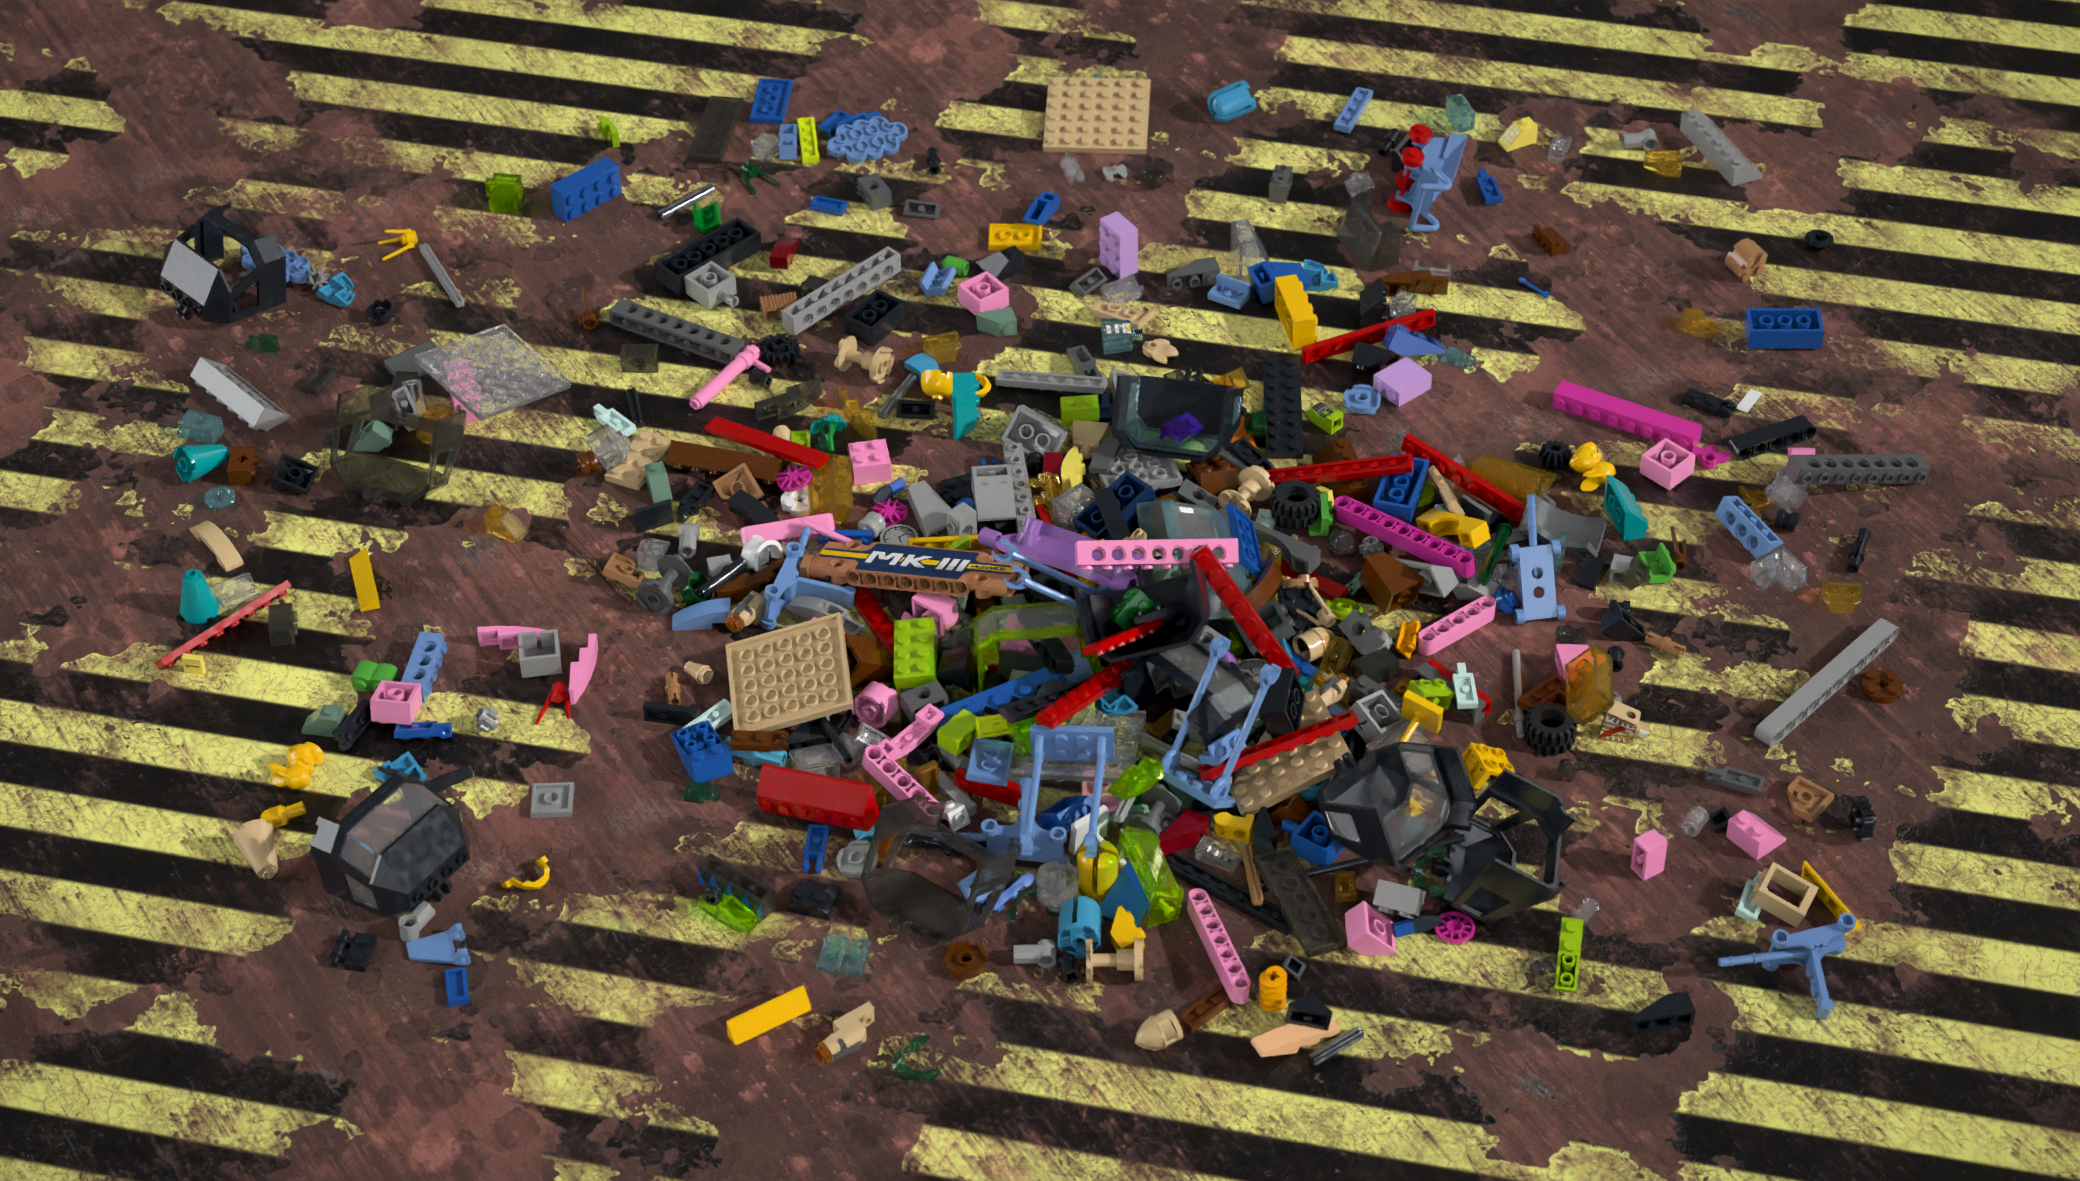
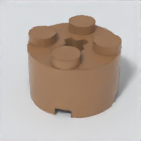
[1725,238,1768,282]

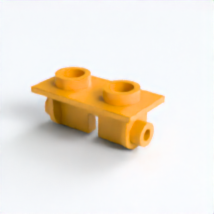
[1395,620,1421,660]

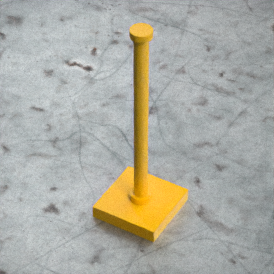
[1398,690,1444,742]

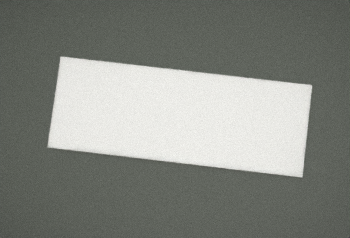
[1737,389,1763,413]

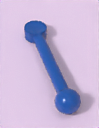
[1519,277,1550,298]

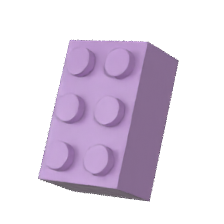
[1099,211,1138,279]

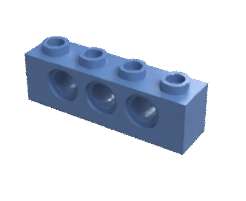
[1714,496,1784,562]
[401,631,448,703]

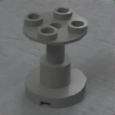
[636,554,693,615]
[1122,784,1182,851]

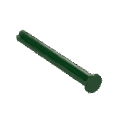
[1477,523,1512,586]

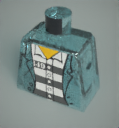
[1101,318,1143,355]

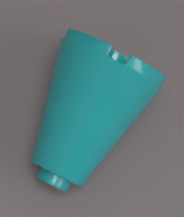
[174,444,229,483]
[180,569,220,624]

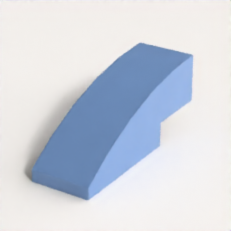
[779,124,797,159]
[672,598,732,631]

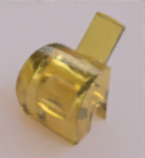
[1312,666,1344,687]

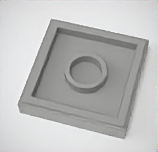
[530,782,575,818]

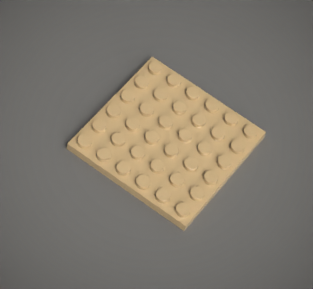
[1043,77,1151,154]
[725,612,854,731]

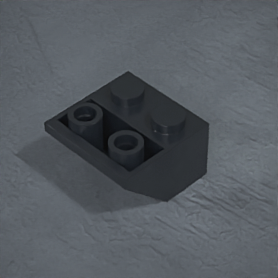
[1359,279,1387,329]

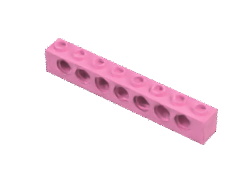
[1075,538,1239,571]

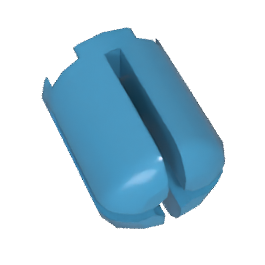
[1207,79,1256,124]
[1058,896,1102,958]

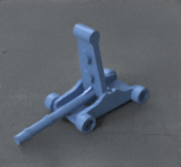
[1508,494,1566,625]
[760,526,856,630]
[934,777,1070,873]
[1718,913,1856,1020]

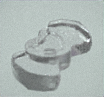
[1572,898,1599,924]

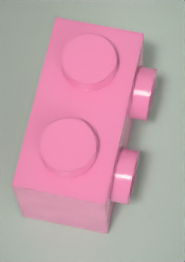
[1630,829,1668,881]

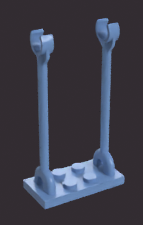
[991,538,1115,610]
[1148,636,1281,809]
[1020,725,1116,857]

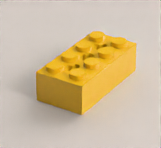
[1274,274,1318,350]

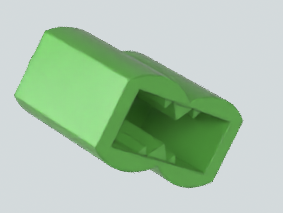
[351,660,399,692]

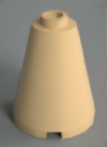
[232,819,278,879]

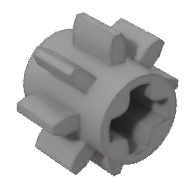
[307,268,330,290]
[1359,536,1384,558]
[474,706,500,732]

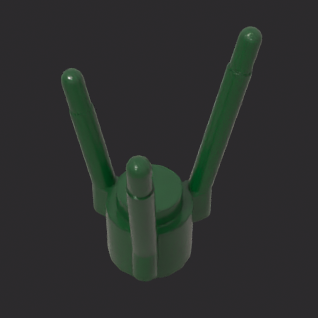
[741,160,781,195]

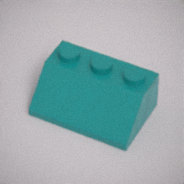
[952,372,980,440]
[1603,475,1649,542]

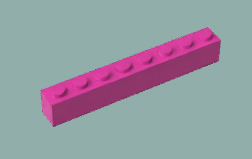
[1552,380,1702,452]

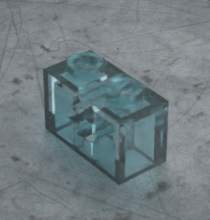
[1445,93,1475,133]
[178,409,224,444]

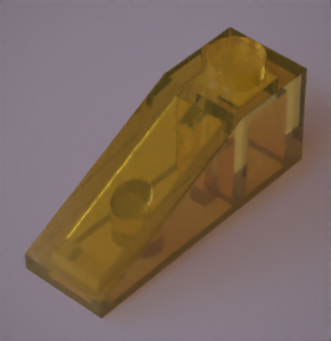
[416,404,454,444]

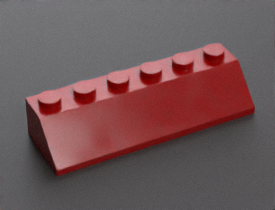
[757,763,880,832]

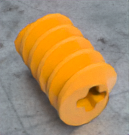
[1258,965,1287,1012]

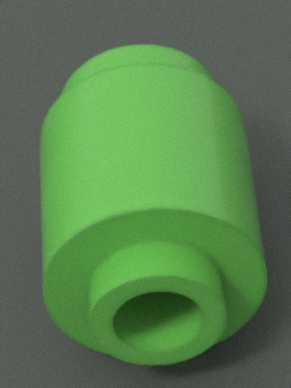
[942,255,969,277]

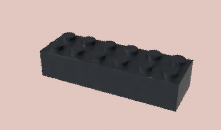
[655,217,762,295]

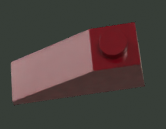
[1154,809,1210,857]

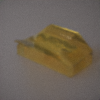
[921,331,962,364]
[1821,582,1863,615]

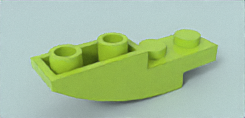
[1554,917,1584,993]

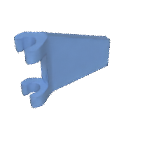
[406,923,471,966]

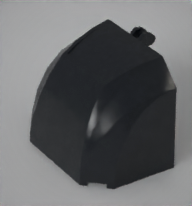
[1073,559,1210,664]

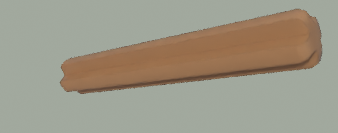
[1242,846,1264,906]

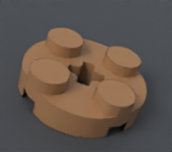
[1279,574,1319,590]

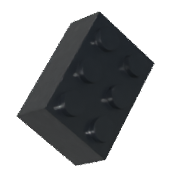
[843,289,906,347]
[1260,667,1306,739]

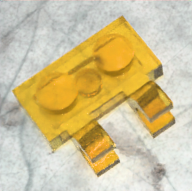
[1029,472,1065,513]

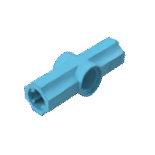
[725,736,787,767]

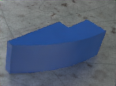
[1022,191,1060,226]

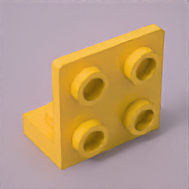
[1462,742,1515,790]

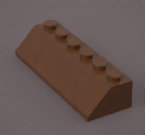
[667,440,789,485]

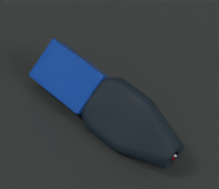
[870,477,907,505]
[1392,915,1441,938]

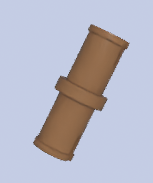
[1645,631,1686,658]
[664,672,681,705]

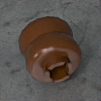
[573,450,603,476]

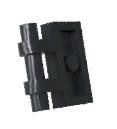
[329,930,378,972]

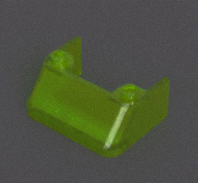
[1117,827,1184,928]

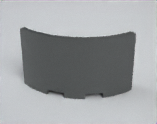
[1518,493,1608,559]

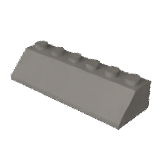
[1680,109,1763,187]
[190,357,290,431]

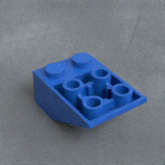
[1247,261,1313,304]
[1381,323,1447,356]
[670,720,734,786]

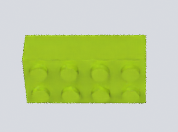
[894,616,938,695]

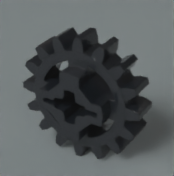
[759,333,800,365]
[1848,795,1877,842]

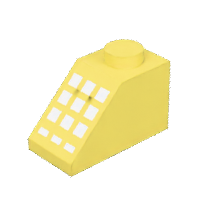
[1498,117,1538,152]

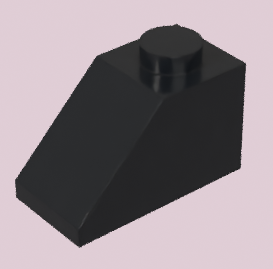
[1600,605,1646,641]

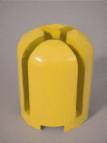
[1077,839,1119,900]

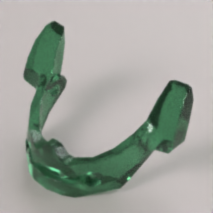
[1411,846,1447,897]
[1006,888,1060,921]
[891,1035,940,1083]

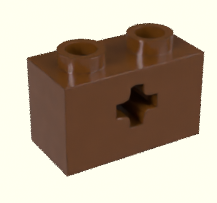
[227,446,260,486]

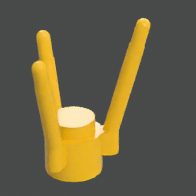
[378,229,418,261]

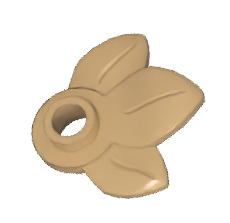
[1142,339,1179,364]

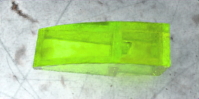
[1107,756,1165,800]
[696,885,763,935]

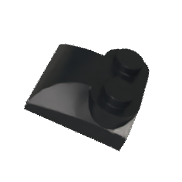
[270,453,318,495]
[788,878,843,920]

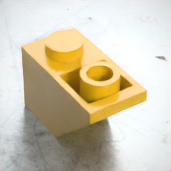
[1110,905,1146,951]

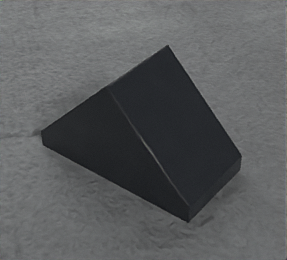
[1576,556,1610,591]
[1284,993,1332,1031]

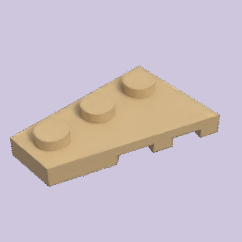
[1090,301,1155,331]
[1428,465,1465,515]

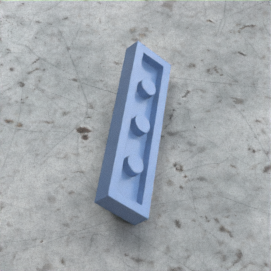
[1334,87,1373,133]

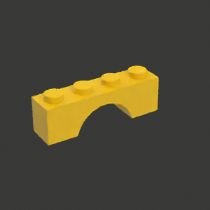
[1416,508,1491,549]

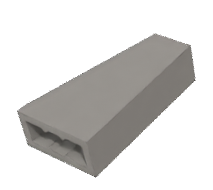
[908,480,952,537]

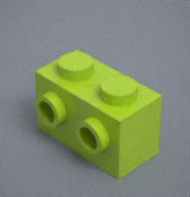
[1060,394,1099,426]
[1405,679,1455,710]
[937,709,978,757]

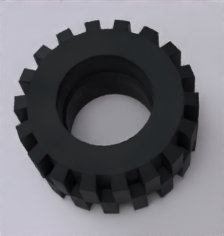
[1271,480,1320,529]
[1024,572,1074,622]
[1524,702,1578,755]

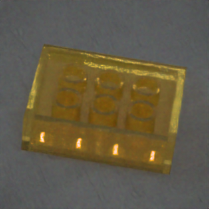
[1468,453,1557,505]

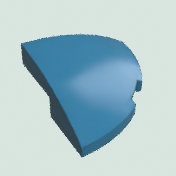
[1303,259,1338,291]
[316,272,355,307]
[904,353,939,382]
[1094,691,1138,717]
[372,751,428,783]

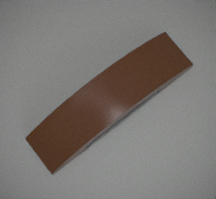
[1244,555,1282,612]

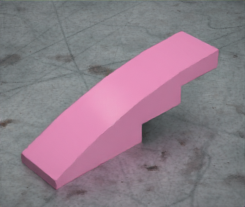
[477,626,545,650]
[569,633,598,704]

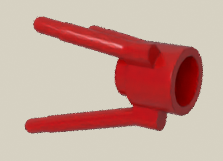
[535,682,571,725]

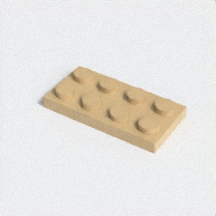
[605,430,674,491]

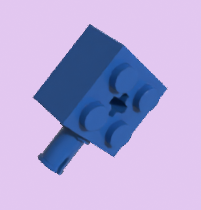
[1281,810,1346,867]

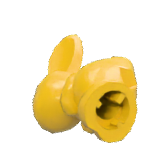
[1569,442,1616,492]
[268,742,324,790]

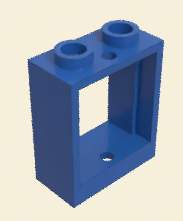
[1034,795,1092,833]

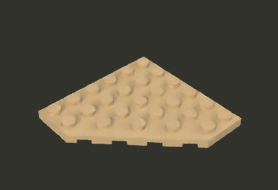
[1229,688,1354,817]

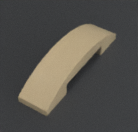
[190,521,244,572]

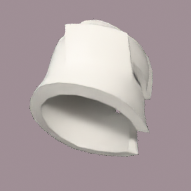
[741,535,783,572]

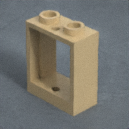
[1751,862,1819,928]

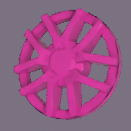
[776,464,812,492]
[872,498,908,527]
[1434,911,1475,945]

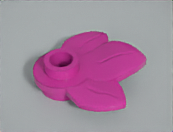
[1692,444,1731,469]

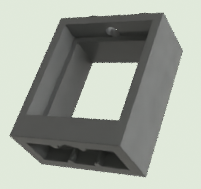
[1234,598,1297,659]

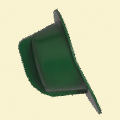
[1244,401,1267,441]
[680,572,713,606]

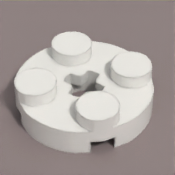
[781,485,819,517]

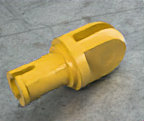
[260,801,307,828]

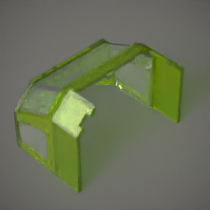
[973,601,1101,693]

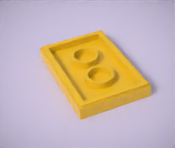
[988,224,1042,251]

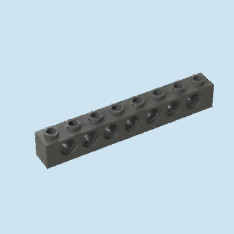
[609,298,745,365]
[1784,454,1931,484]

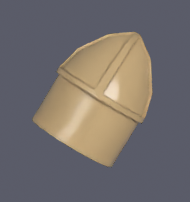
[1292,627,1335,663]
[1135,1009,1183,1050]

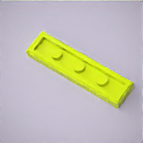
[797,117,820,164]

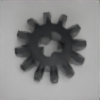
[1539,439,1572,470]

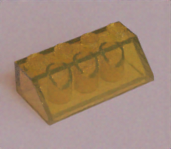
[808,454,853,525]

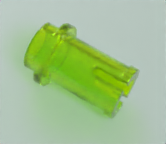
[1227,631,1245,655]

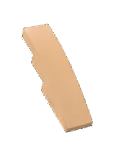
[1251,1017,1341,1057]

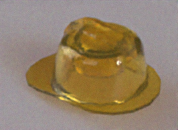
[1675,308,1719,339]

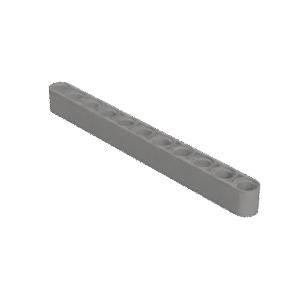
[1754,618,1900,747]

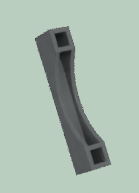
[1208,508,1321,575]

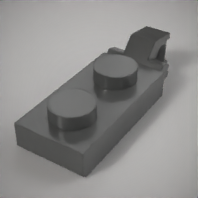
[1705,766,1766,797]

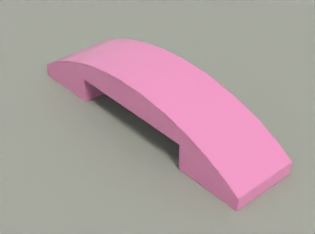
[877,703,944,760]

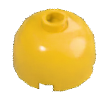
[921,370,953,401]

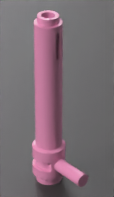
[690,345,771,410]

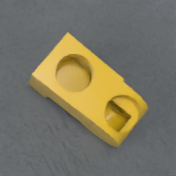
[1214,812,1255,843]

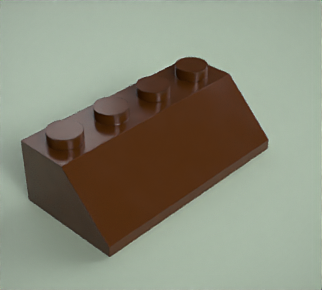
[1312,437,1369,509]

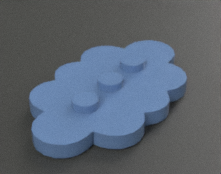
[827,116,908,163]
[240,244,312,284]

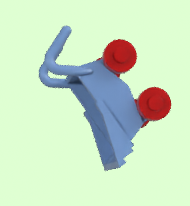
[1387,124,1468,232]

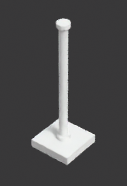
[1069,805,1176,917]

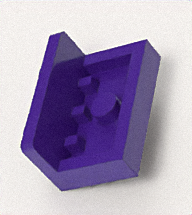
[1159,412,1204,445]

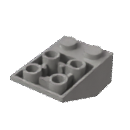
[971,464,1016,521]

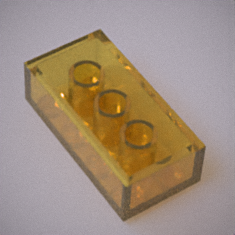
[1565,643,1614,726]

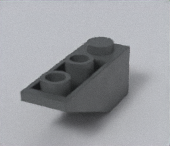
[1167,257,1220,291]

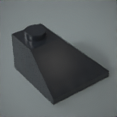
[976,246,1025,281]
[1351,341,1400,371]

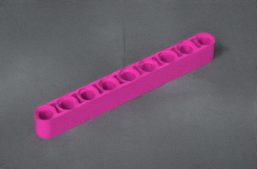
[1334,496,1475,578]

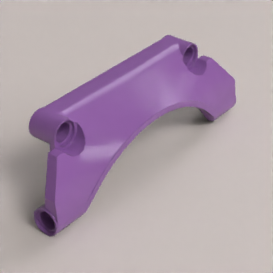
[978,516,1142,591]

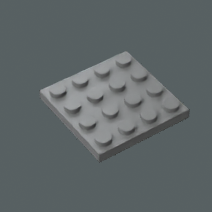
[1090,440,1183,491]

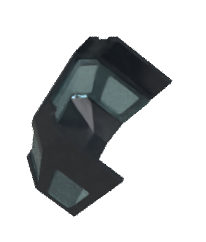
[1111,365,1244,463]

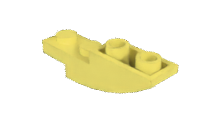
[1061,446,1086,504]

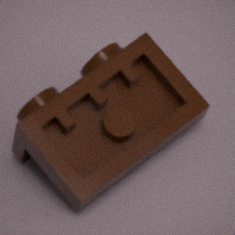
[1532,224,1570,257]

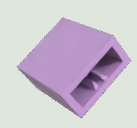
[1373,356,1432,407]

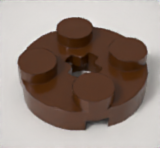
[1861,669,1903,704]
[944,941,988,982]

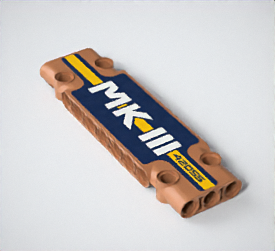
[808,540,1029,599]

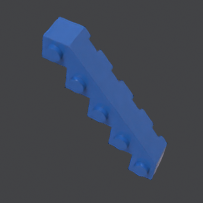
[932,667,1065,736]

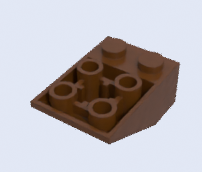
[1185,455,1239,495]

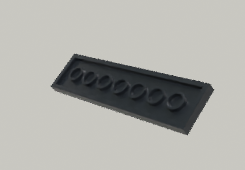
[1262,356,1304,459]

